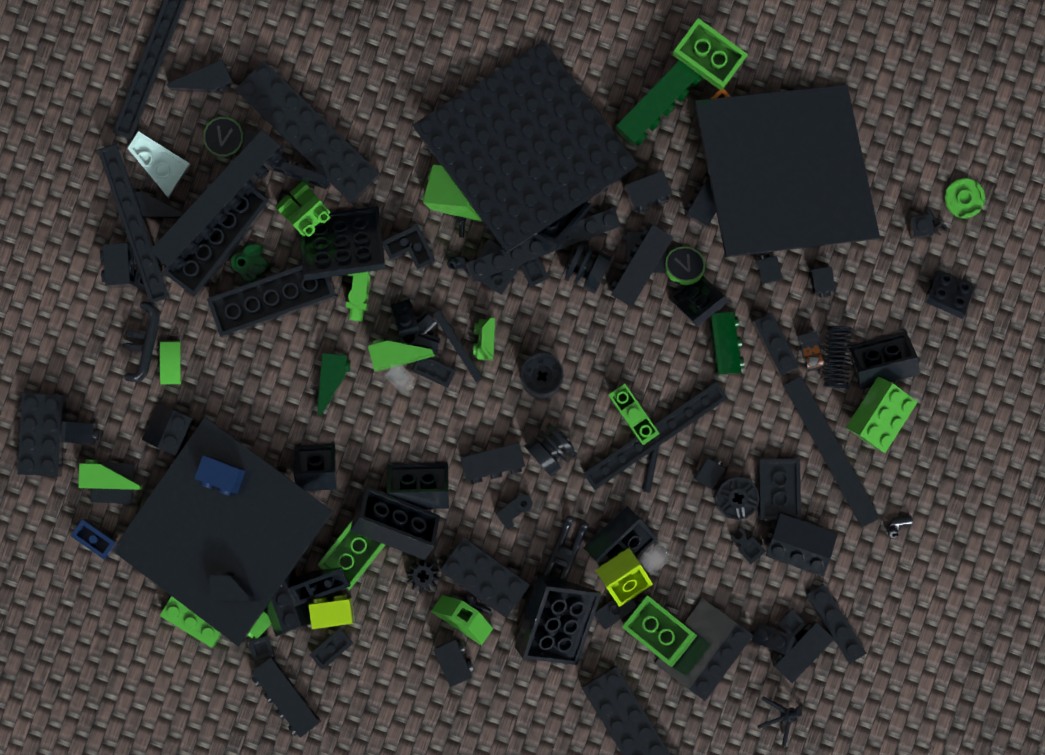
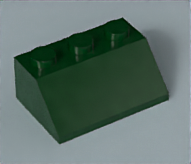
[709,312,745,376]

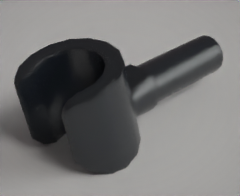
[926,209,948,235]
[455,216,467,238]
[465,596,492,614]

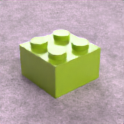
[595,548,653,607]
[309,594,355,629]

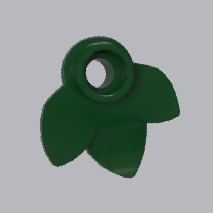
[230,244,271,284]

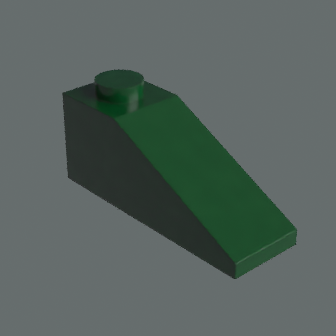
[317,353,351,415]

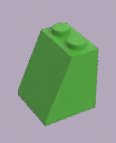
[423,165,482,222]

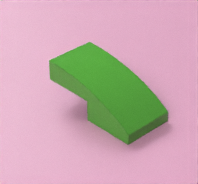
[160,341,182,384]

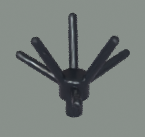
[757,696,804,748]

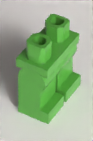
[274,181,331,237]
[346,271,371,322]

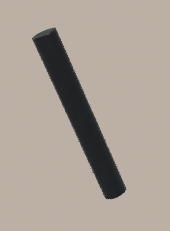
[643,446,660,493]

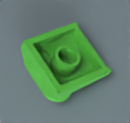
[473,318,495,361]

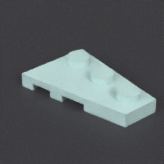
[128,131,190,198]

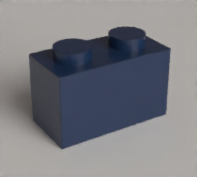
[194,455,246,496]
[71,519,118,559]

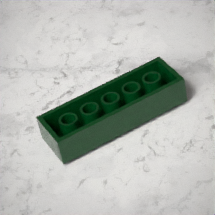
[615,60,703,148]

